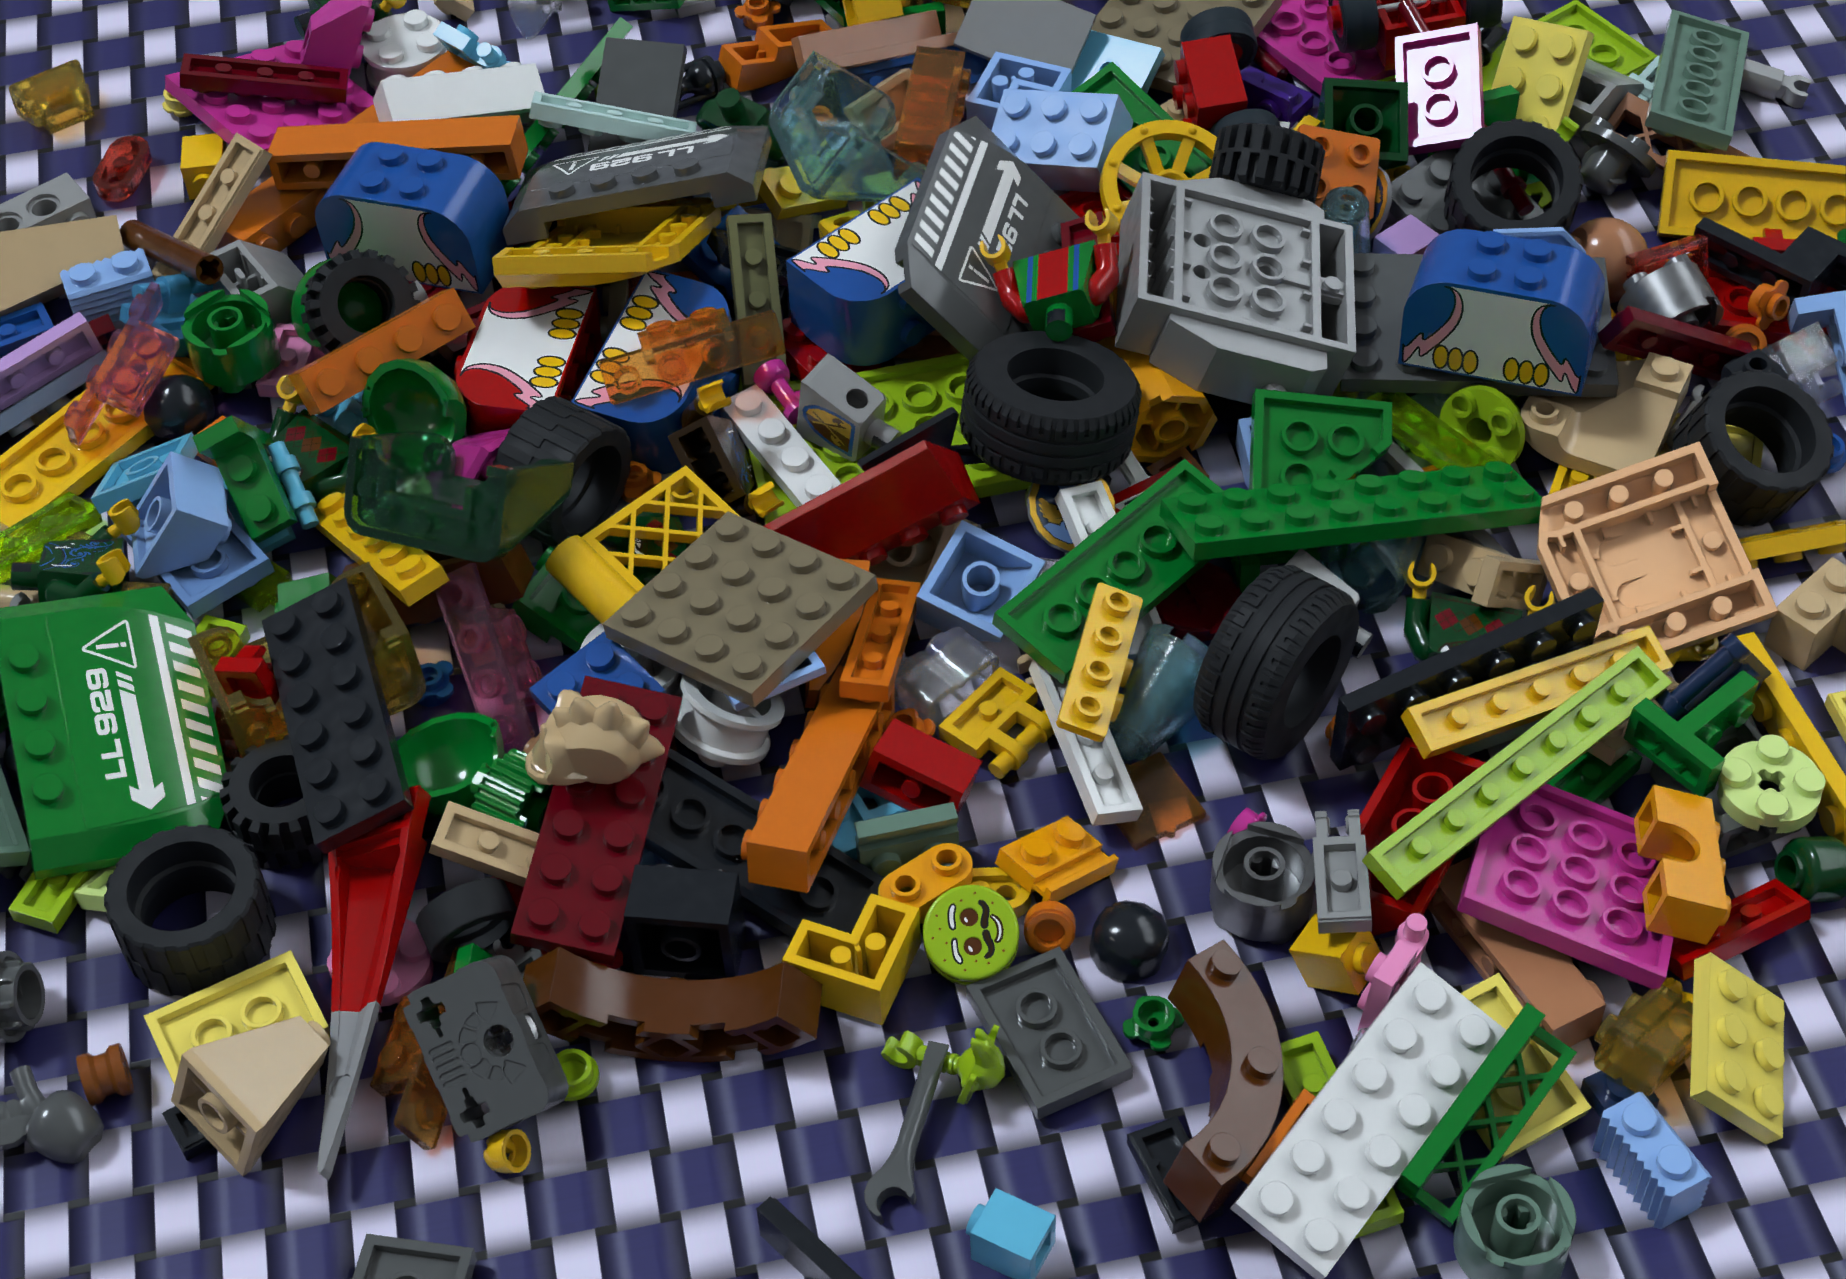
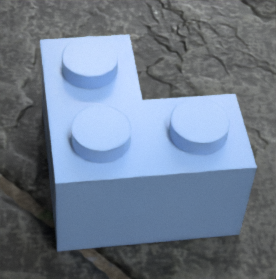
[966,52,1072,130]

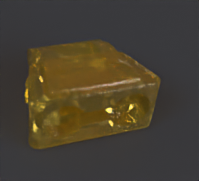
[9,59,95,134]

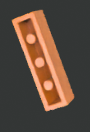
[288,287,476,415]

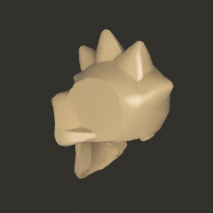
[525,690,665,785]

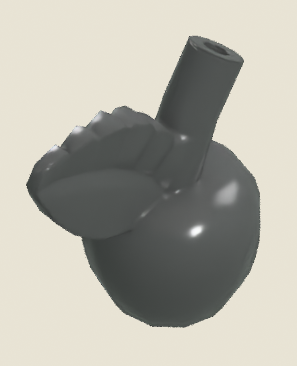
[0,1065,104,1165]

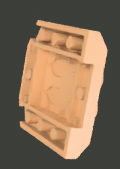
[1537,441,1778,655]

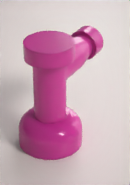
[753,359,800,425]

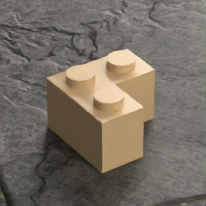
[1764,557,1846,671]

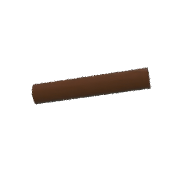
[120,220,224,285]

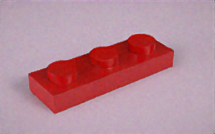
[1668,878,1811,981]

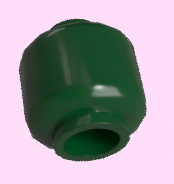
[1774,836,1846,903]

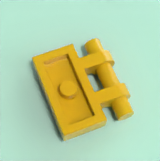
[939,667,1055,779]

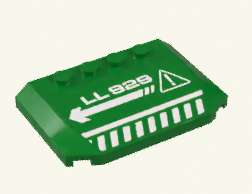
[0,586,226,880]

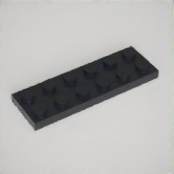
[262,577,414,854]
[1329,587,1604,771]
[644,749,884,938]

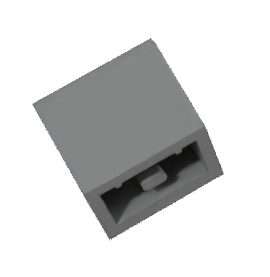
[1569,58,1644,138]
[210,240,304,329]

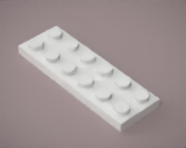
[1230,962,1506,1279]

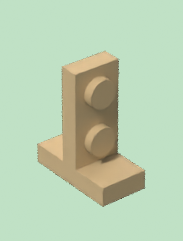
[1416,533,1548,610]

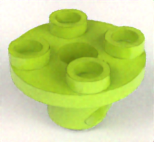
[1438,384,1525,468]

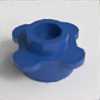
[406,660,454,707]

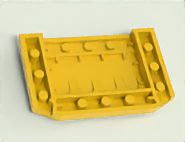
[492,197,721,289]

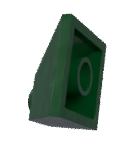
[1317,77,1408,170]

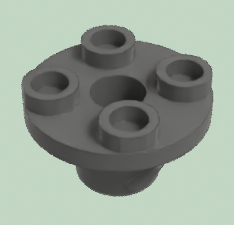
[1579,116,1656,196]

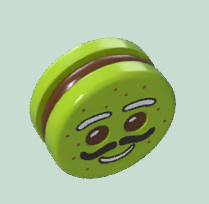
[923,885,1019,986]

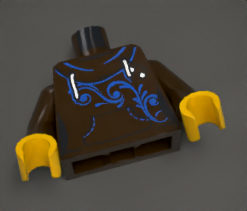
[667,379,784,518]

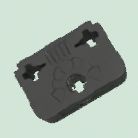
[403,955,569,1142]

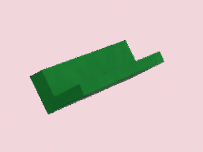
[1396,1002,1577,1228]

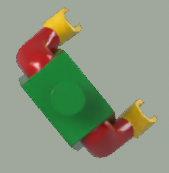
[979,207,1119,341]

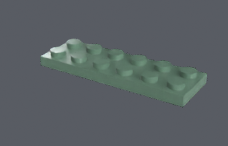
[1644,9,1749,151]

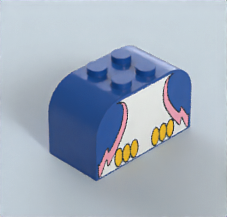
[315,142,514,294]
[786,177,936,366]
[1398,229,1605,397]
[571,270,741,474]

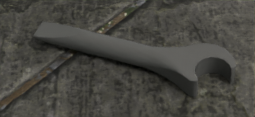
[864,1041,949,1224]

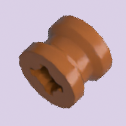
[76,1043,134,1106]

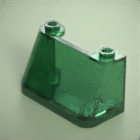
[344,430,574,562]

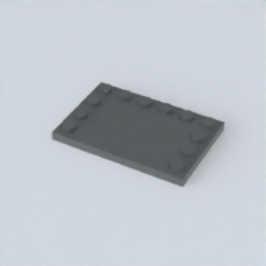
[1340,253,1619,397]

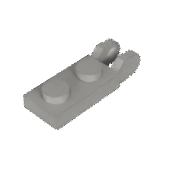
[1312,809,1372,934]

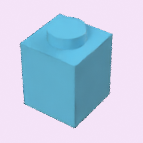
[966,1188,1056,1279]

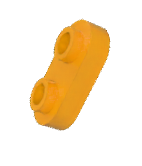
[880,843,973,919]

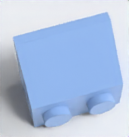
[132,451,232,579]
[916,520,1046,642]

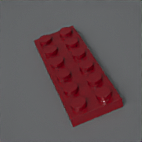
[510,676,683,966]

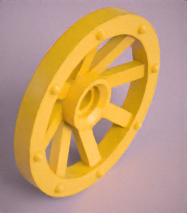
[1099,120,1217,234]

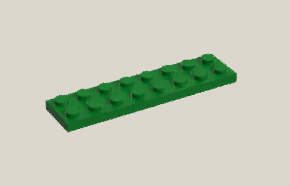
[1159,461,1542,561]

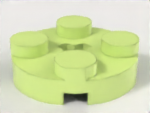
[1717,734,1826,833]

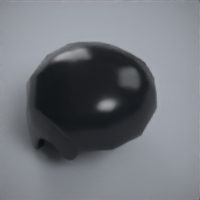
[142,374,215,439]
[1089,900,1170,982]

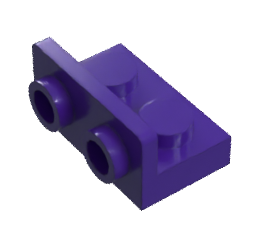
[1240,65,1314,129]

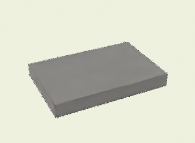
[953,0,1096,73]

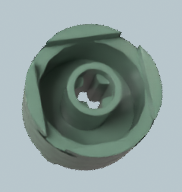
[1453,1164,1576,1279]

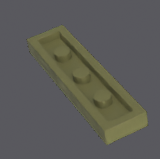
[726,213,787,390]

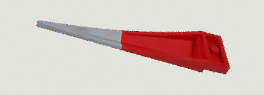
[317,785,431,1181]

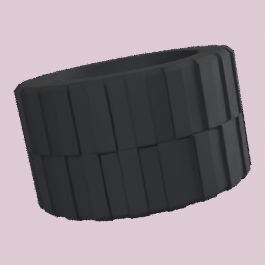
[1444,119,1583,232]
[1671,369,1834,527]
[488,396,632,549]
[104,825,277,998]

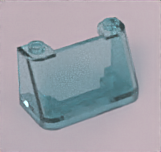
[769,51,926,202]

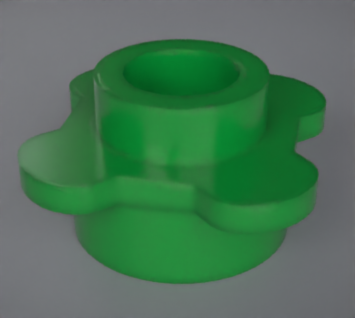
[1123,996,1184,1052]

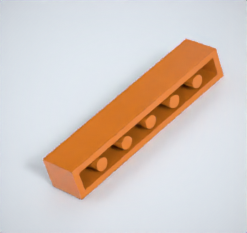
[268,115,528,190]
[741,665,895,893]

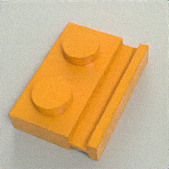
[995,816,1119,902]

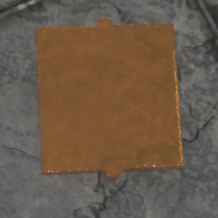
[1115,752,1206,851]

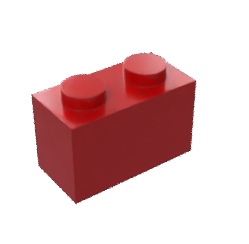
[859,718,983,815]

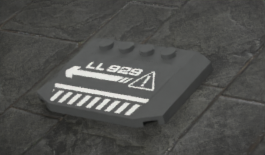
[895,116,1080,361]
[502,126,772,246]

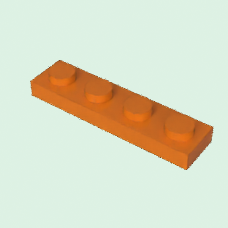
[839,578,921,703]

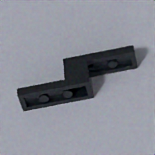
[1688,217,1846,308]

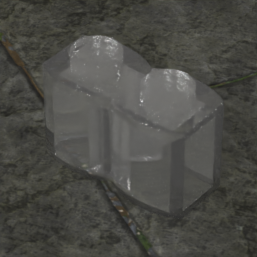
[894,626,999,728]

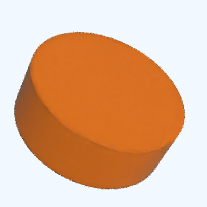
[1024,900,1076,954]

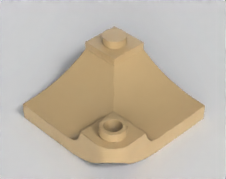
[1520,352,1694,477]

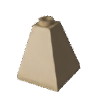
[171,1016,331,1177]

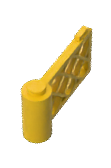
[545,465,739,625]

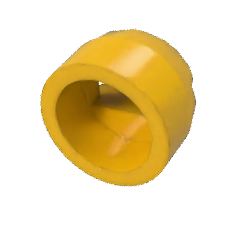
[483,1129,531,1174]

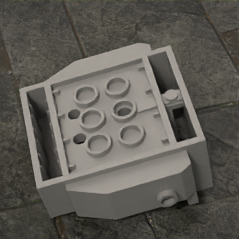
[1115,172,1356,404]

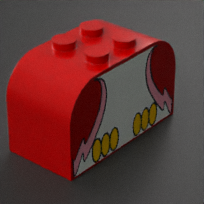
[454,286,605,436]

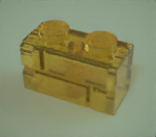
[1593,984,1693,1096]

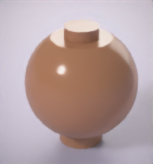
[1570,217,1657,304]

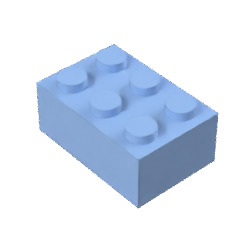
[991,89,1134,193]

